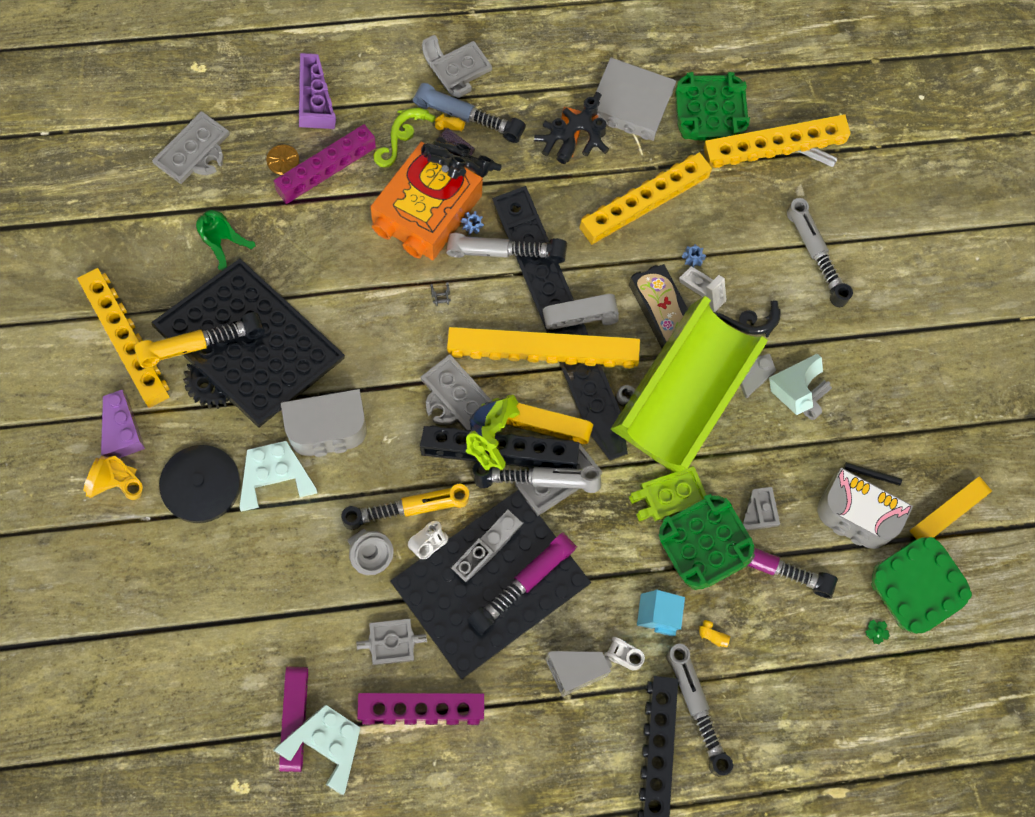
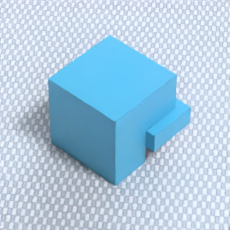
[637,590,685,636]

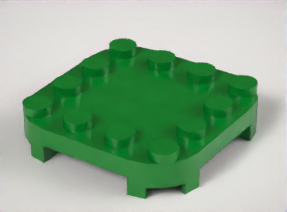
[675,72,750,140]
[658,494,755,590]
[871,537,972,634]

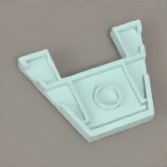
[240,441,317,512]
[273,705,360,795]

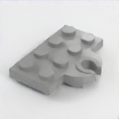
[152,111,230,184]
[421,354,492,431]
[515,444,602,516]

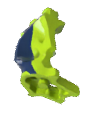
[466,394,520,470]

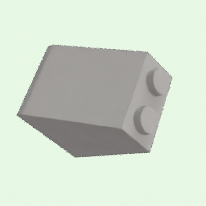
[545,651,612,697]

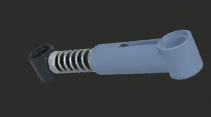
[413,83,526,143]

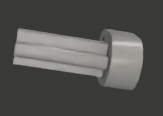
[803,380,832,420]

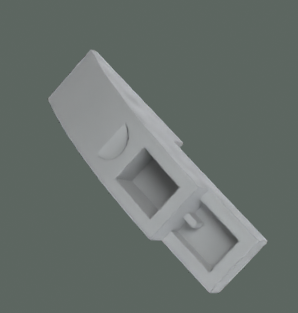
[452,510,523,582]

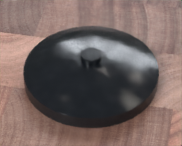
[159,445,241,523]

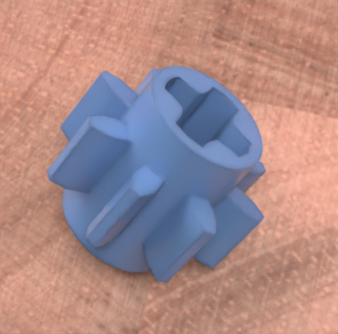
[460,211,484,235]
[682,244,706,268]

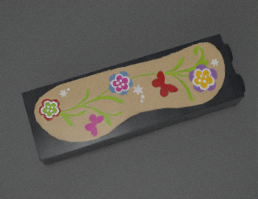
[629,264,688,348]

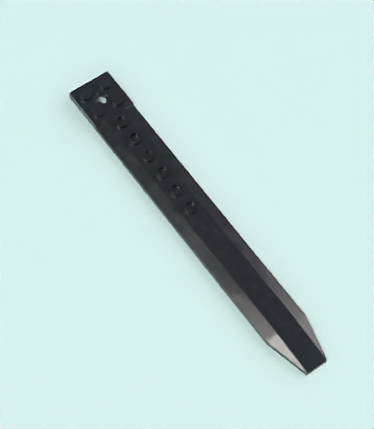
[492,186,628,461]

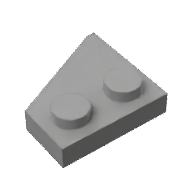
[741,354,776,398]
[743,487,780,531]

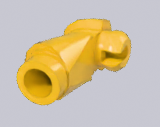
[435,114,465,132]
[699,620,731,648]

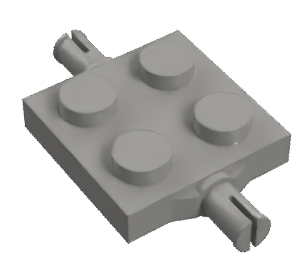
[356,619,427,665]

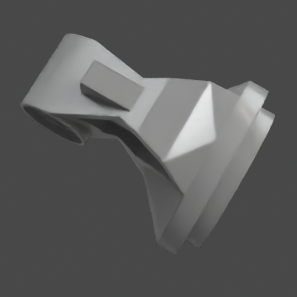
[347,529,394,575]

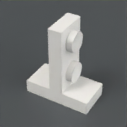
[679,266,726,312]

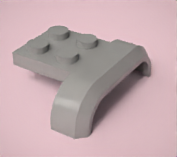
[422,35,492,98]

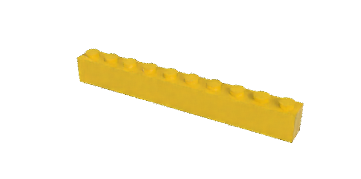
[447,327,640,368]

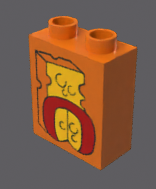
[370,141,483,261]

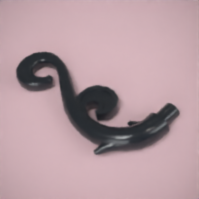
[714,300,781,337]

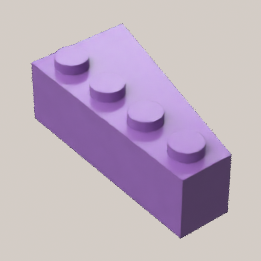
[299,53,336,129]

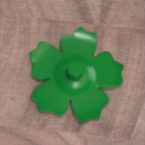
[865,620,890,645]

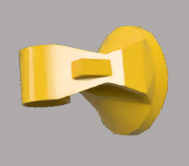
[83,456,143,500]

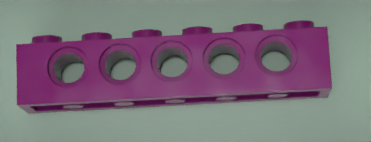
[273,124,376,204]
[357,693,484,725]

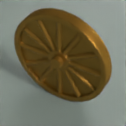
[266,144,299,175]

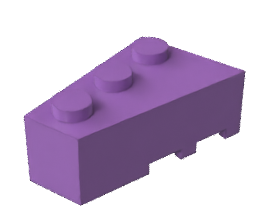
[101,390,145,458]

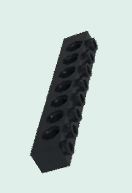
[420,425,580,469]
[637,676,678,817]

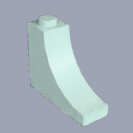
[769,354,823,415]

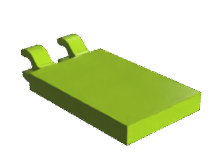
[629,466,706,522]

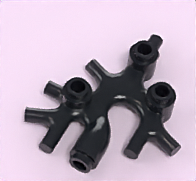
[534,92,609,164]
[421,136,502,179]

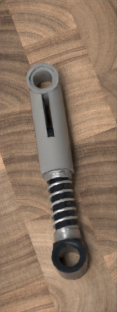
[787,198,853,308]
[446,233,567,263]
[472,462,601,493]
[667,644,733,777]

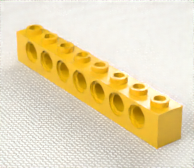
[703,114,851,168]
[579,152,712,245]
[77,268,170,408]

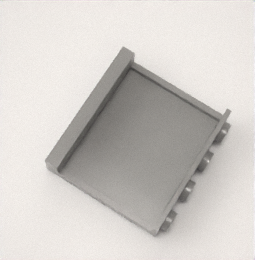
[596,57,676,141]

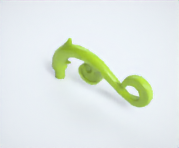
[373,108,436,168]

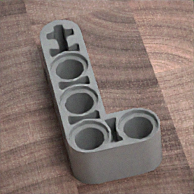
[543,294,619,329]

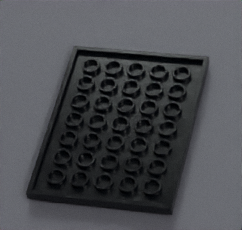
[152,258,345,428]
[390,490,591,680]

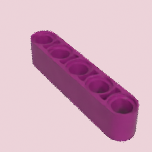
[279,666,308,772]

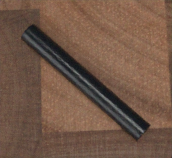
[843,462,902,486]

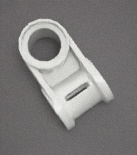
[408,521,448,559]
[604,637,645,670]

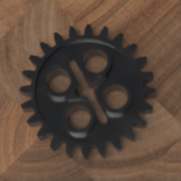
[183,364,233,409]

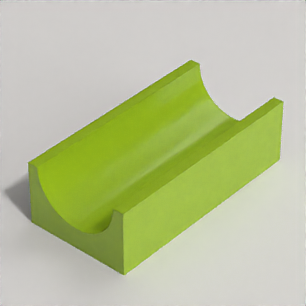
[611,296,768,473]

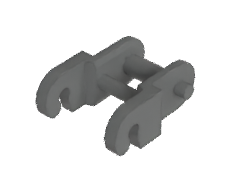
[430,282,451,306]

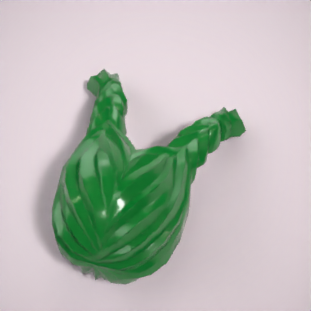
[196,210,256,271]

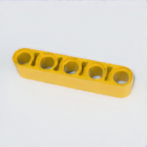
[506,403,593,444]
[909,476,992,539]

